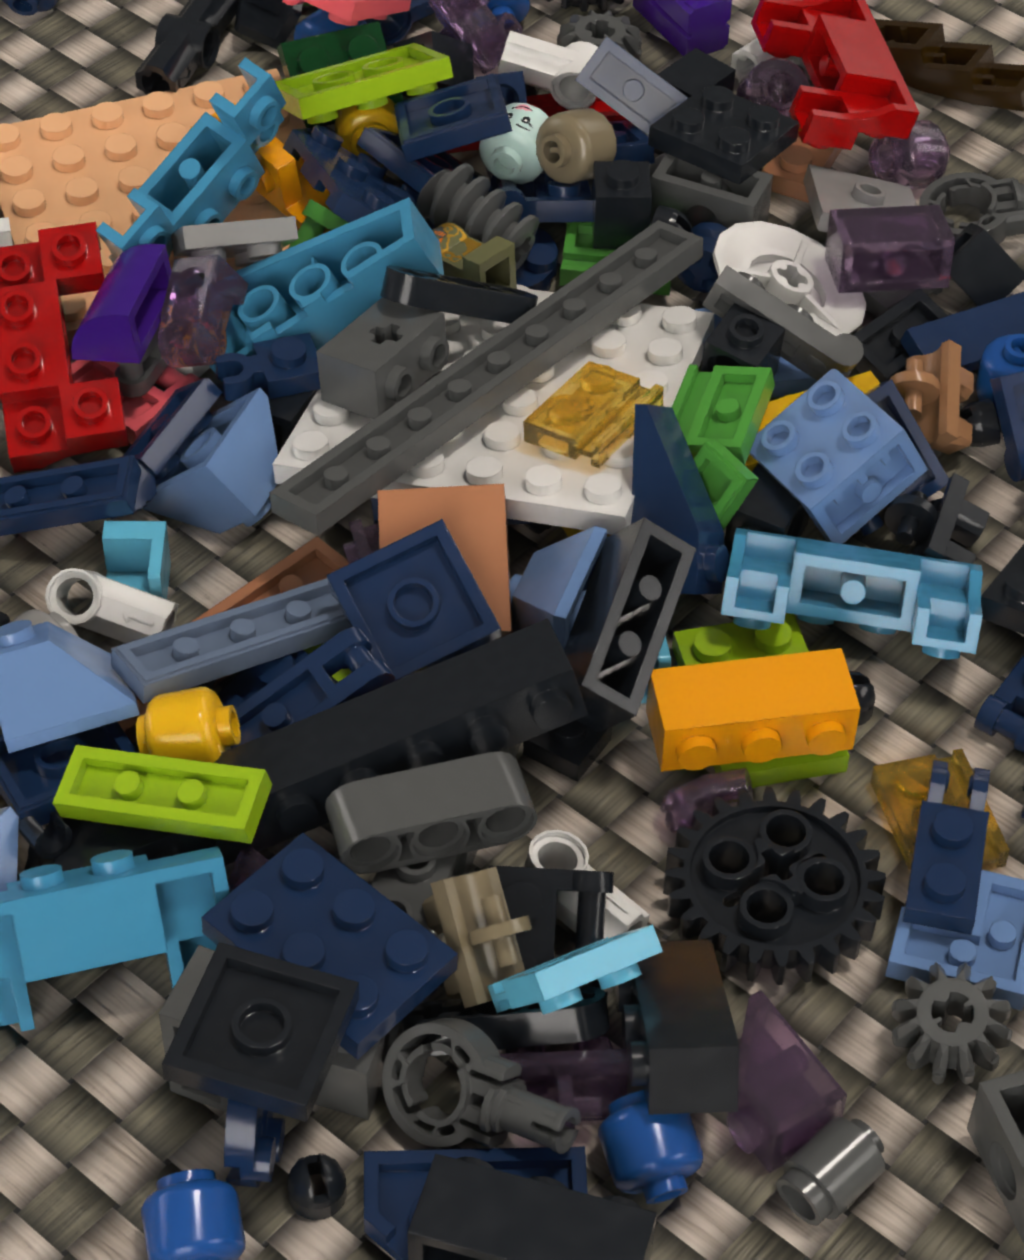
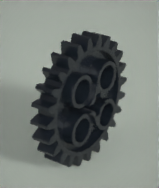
[663,786,886,985]

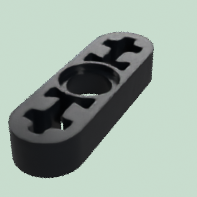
[380,265,538,323]
[402,986,610,1056]

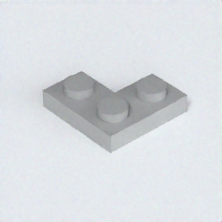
[171,216,298,267]

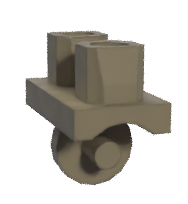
[422,866,532,1008]

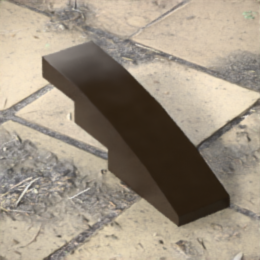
[875,19,1024,111]

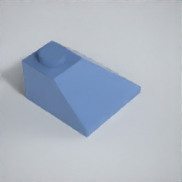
[143,387,278,534]
[510,526,607,650]
[0,620,140,753]

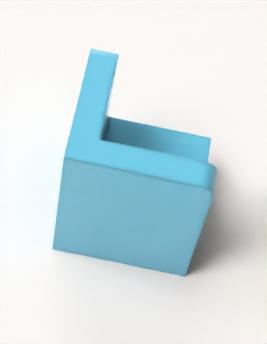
[102,521,171,599]

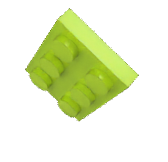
[275,43,454,124]
[672,613,850,793]

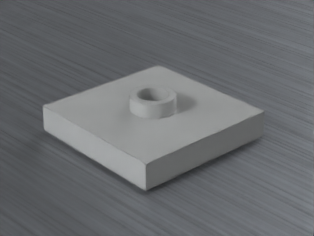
[803,164,927,252]

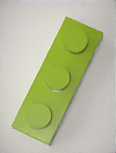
[52,745,273,844]

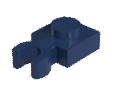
[215,333,320,401]

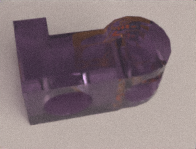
[158,254,249,368]

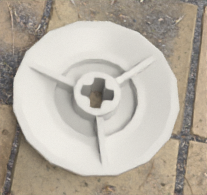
[712,221,867,336]

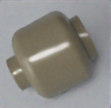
[536,108,617,184]

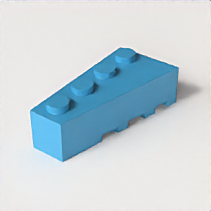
[205,197,444,382]

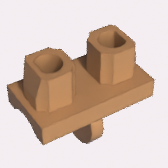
[889,339,974,455]

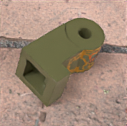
[432,222,517,289]

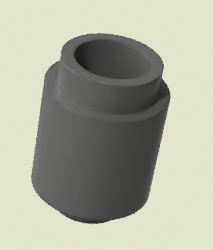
[776,1116,885,1226]

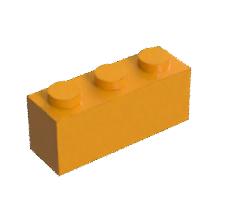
[646,648,861,772]

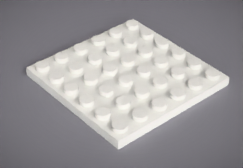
[273,284,714,535]

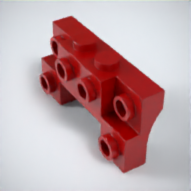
[751,0,920,150]
[0,222,129,473]

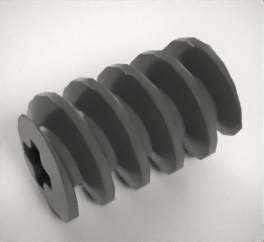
[416,163,540,271]

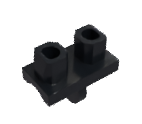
[884,473,990,564]

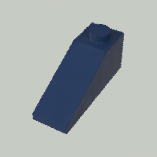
[631,404,730,594]

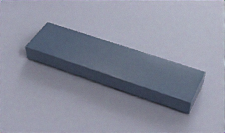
[111,578,351,704]

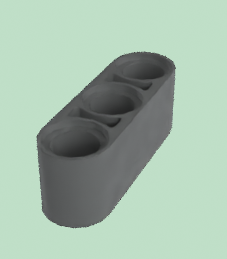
[325,751,538,874]

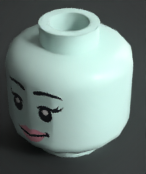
[479,102,553,184]

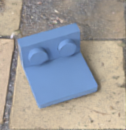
[749,369,928,544]

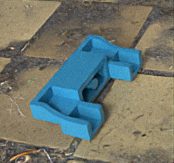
[96,57,286,263]
[721,528,983,659]
[0,846,229,1032]

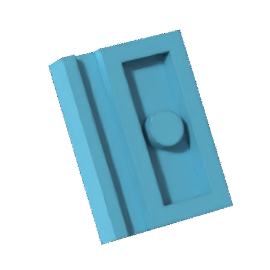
[487,924,663,1014]

